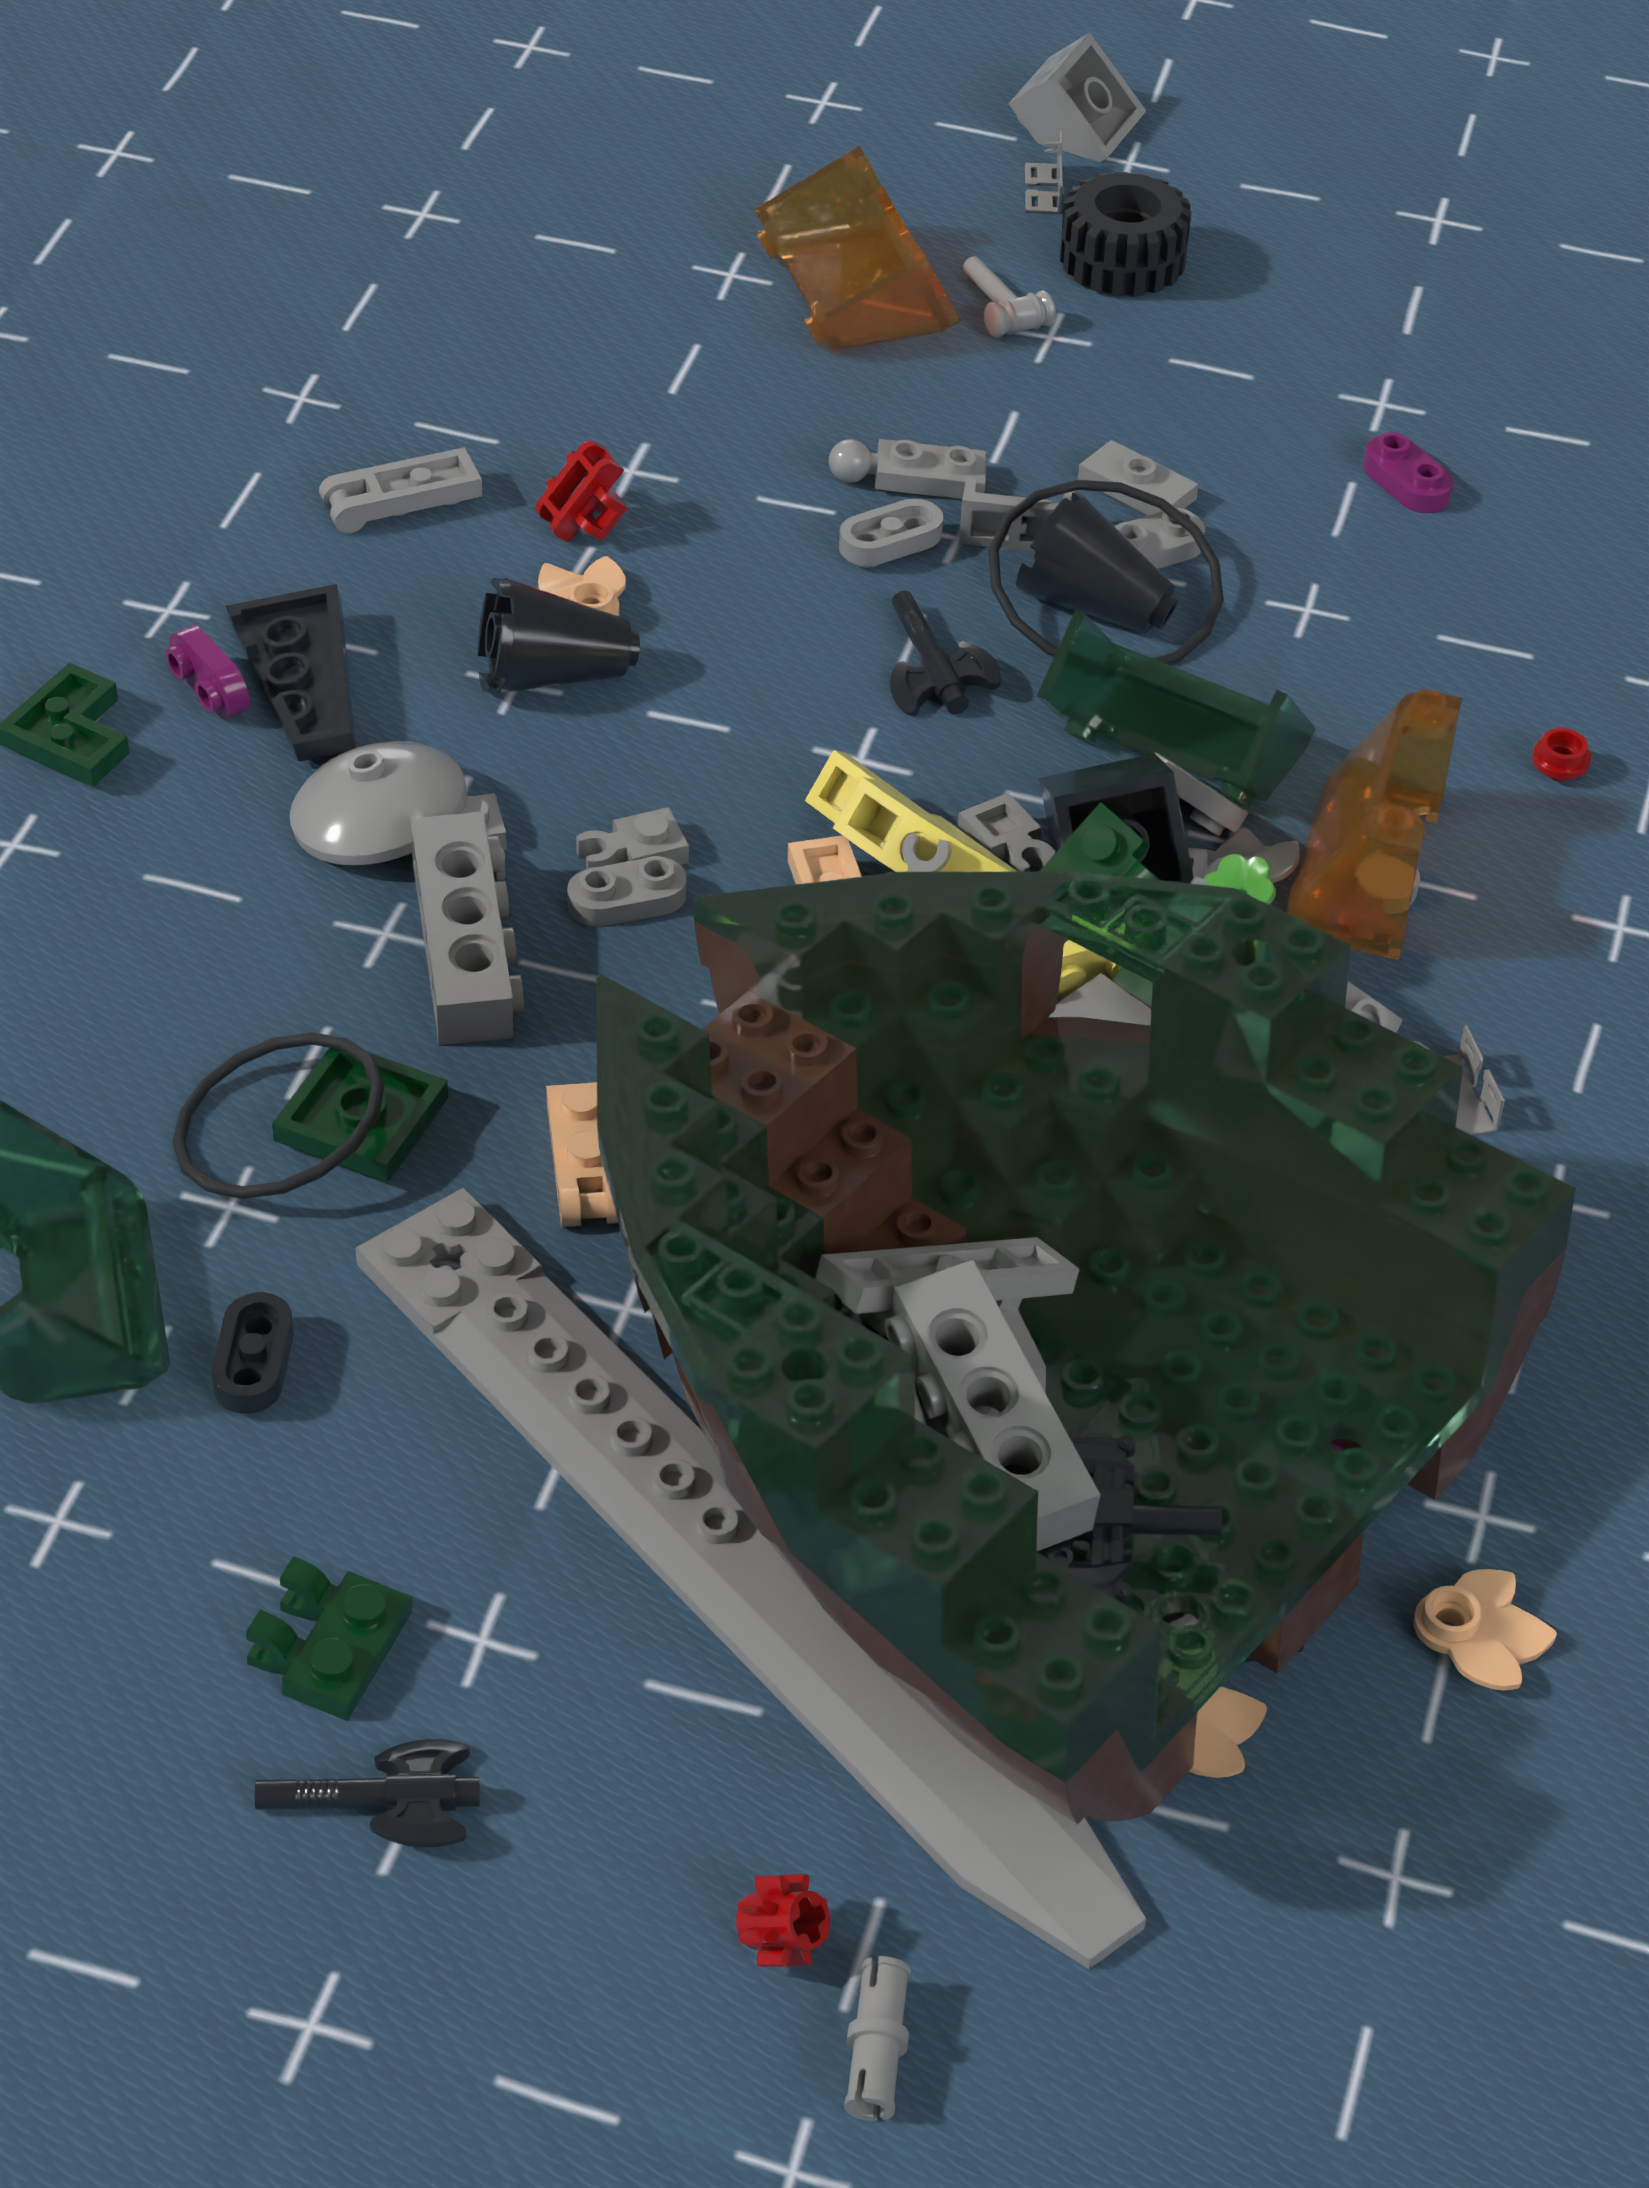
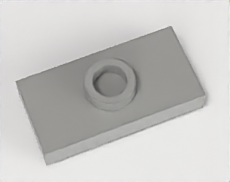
[1078,440,1198,516]

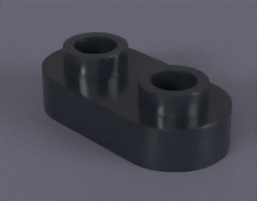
[212,1292,294,1414]

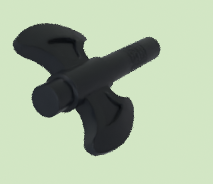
[890,590,1001,716]
[255,1739,480,1847]

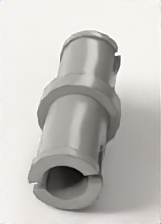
[844,1956,911,2122]

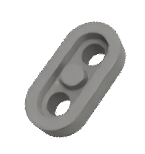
[839,499,943,568]
[1114,508,1205,569]
[1155,752,1249,836]
[567,856,687,927]

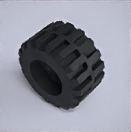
[1059,172,1192,296]

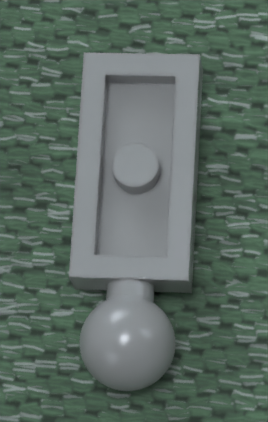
[828,439,986,499]

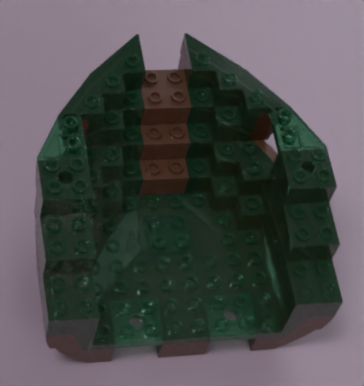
[596,872,1576,1825]

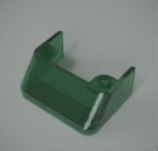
[1037,610,1316,807]
[0,1100,170,1404]

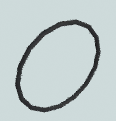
[988,480,1224,674]

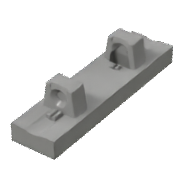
[815,1237,1080,1337]

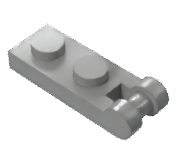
[319,447,482,534]

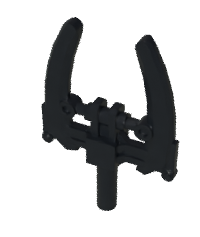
[930,1436,1222,1605]

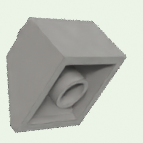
[1008,32,1146,162]

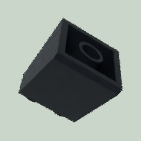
[1039,753,1194,910]

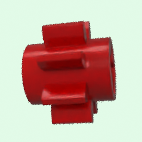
[736,1874,830,1967]

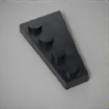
[225,584,356,762]

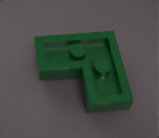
[0,662,129,787]

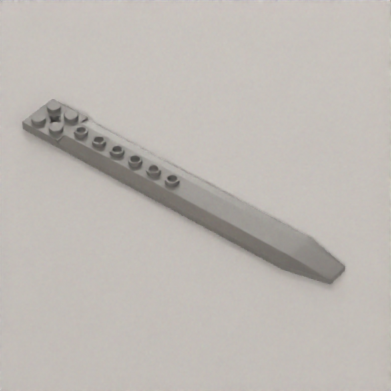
[355,1188,1146,1969]

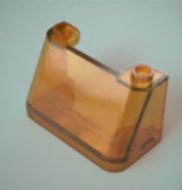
[754,146,961,351]
[1286,690,1463,960]

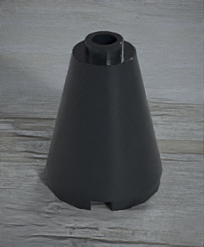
[1016,492,1178,634]
[478,578,640,694]

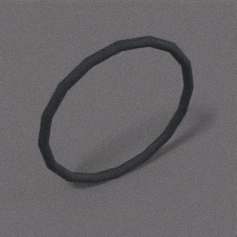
[172,1032,385,1199]

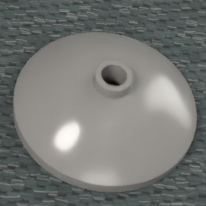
[290,741,467,865]

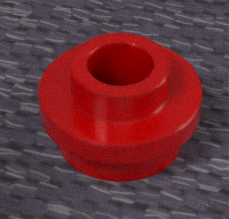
[1532,728,1591,781]

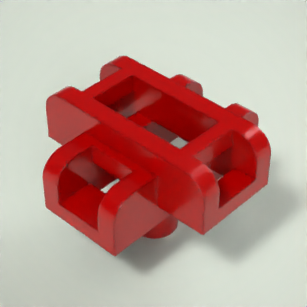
[535,440,628,543]

